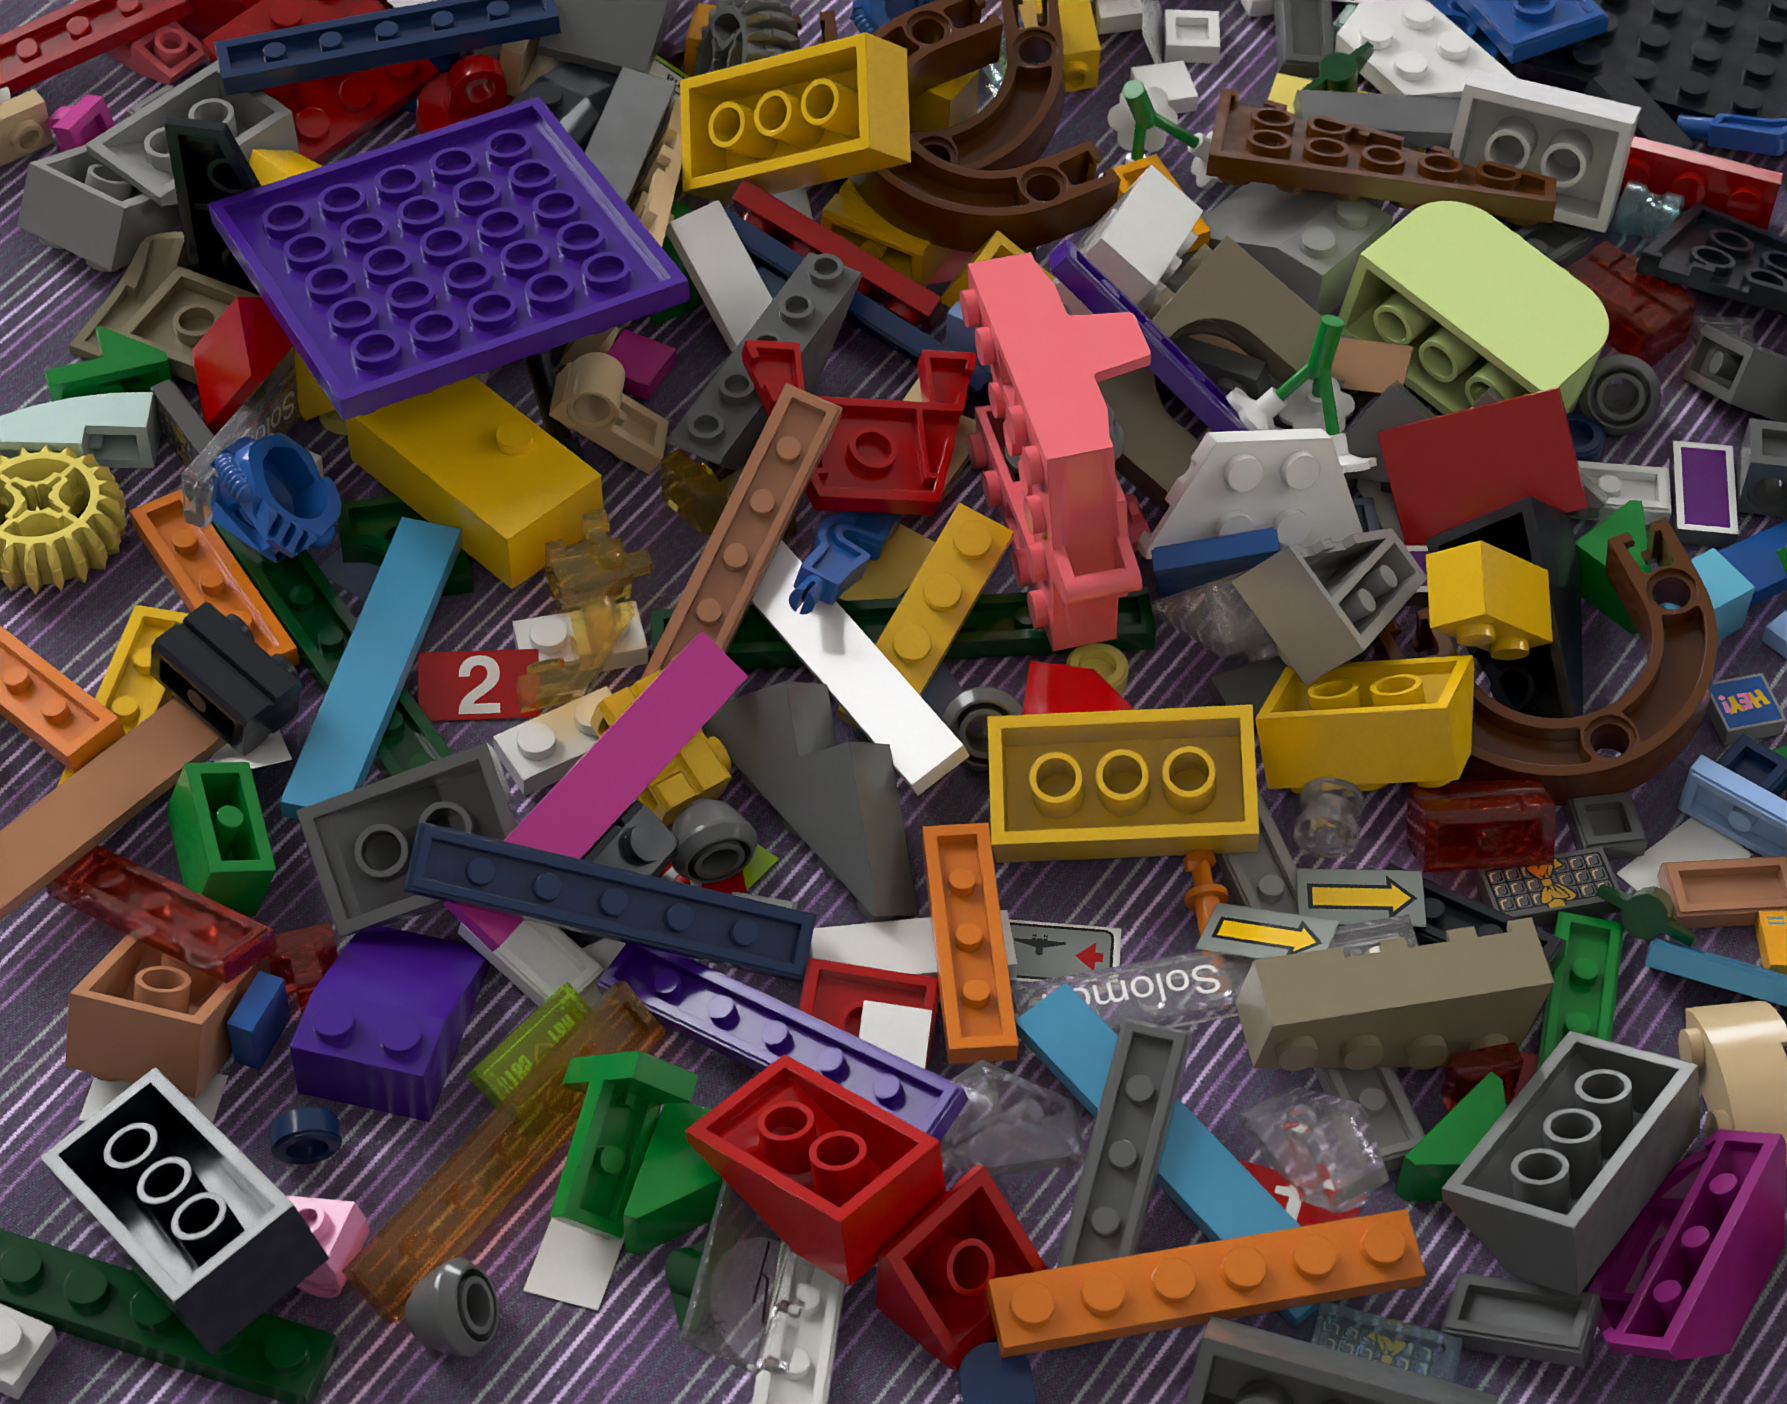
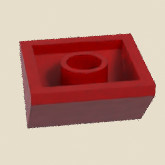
[192,296,293,435]
[875,1165,1048,1371]

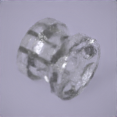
[1293,777,1365,858]

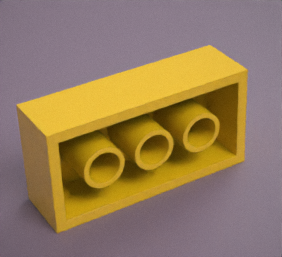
[680,32,911,205]
[345,376,604,589]
[988,705,1259,863]

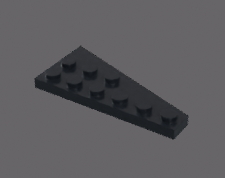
[1635,202,1787,318]

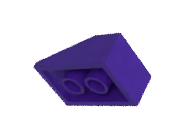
[290,926,491,1122]

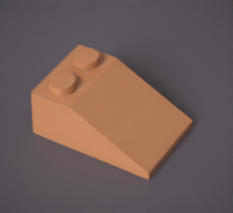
[65,908,279,1098]

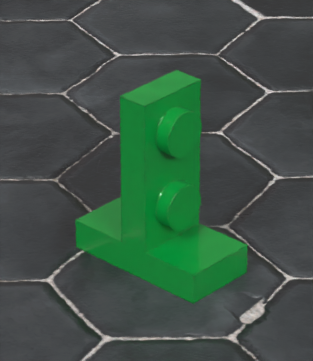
[549,1051,699,1240]

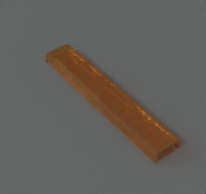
[342,981,666,1324]

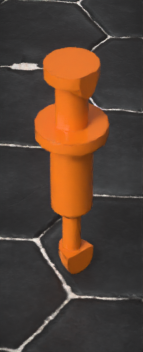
[1183,849,1232,998]

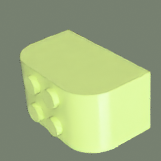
[1338,201,1609,415]

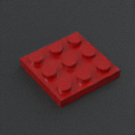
[202,0,440,164]

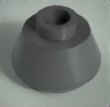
[1579,354,1661,435]
[941,686,1023,772]
[671,798,758,884]
[405,1258,499,1358]

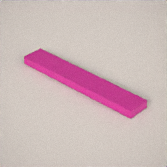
[443,631,749,952]

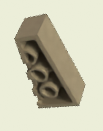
[1235,917,1554,1071]

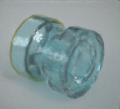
[1611,180,1685,244]

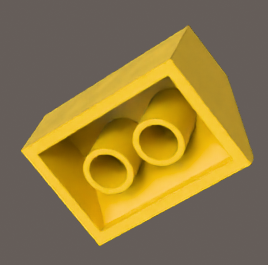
[1255,655,1474,794]

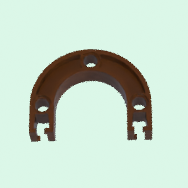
[792,0,1065,187]
[849,0,1121,252]
[1374,517,1718,806]

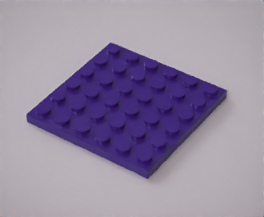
[208,96,690,421]

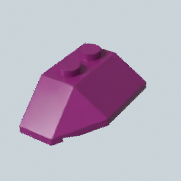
[1587,1129,1787,1361]

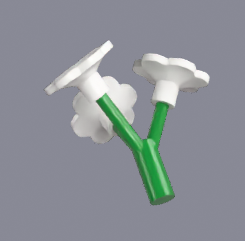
[1098,80,1223,190]
[1226,315,1377,473]

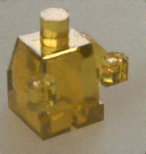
[544,508,653,614]

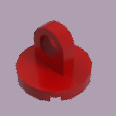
[416,54,516,135]

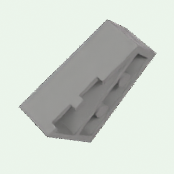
[1231,528,1427,685]

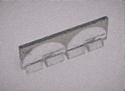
[680,1179,815,1375]

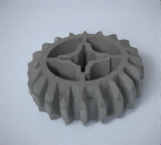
[692,0,800,76]

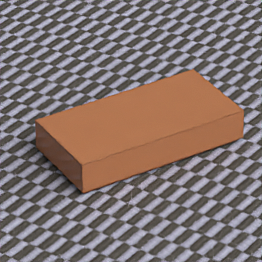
[1657,856,1787,929]

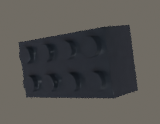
[40,1067,330,1355]

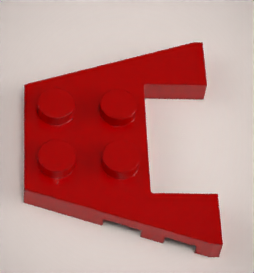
[741,339,976,515]

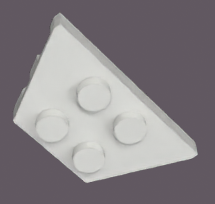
[1334,0,1516,98]
[1137,428,1363,559]

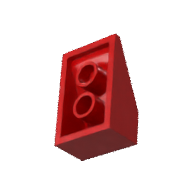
[685,1054,946,1286]

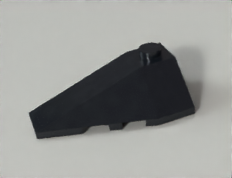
[164,116,261,295]
[1426,496,1583,719]

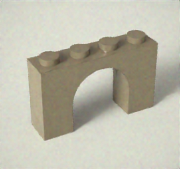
[1097,235,1322,512]

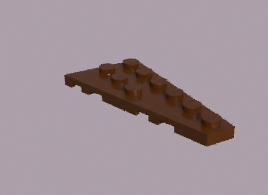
[1206,87,1557,226]

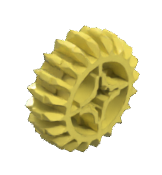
[0,445,127,594]

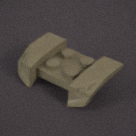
[69,232,298,428]

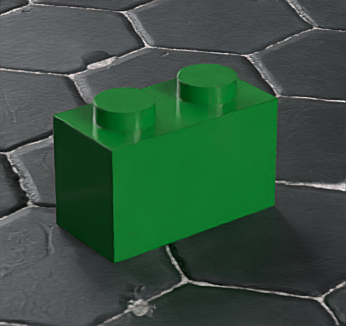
[166,762,276,919]

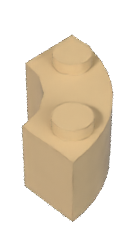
[1678,1000,1787,1167]

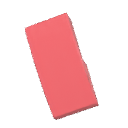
[106,21,208,85]

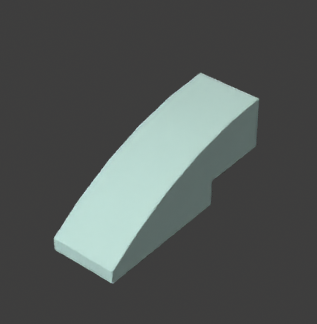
[0,392,161,469]

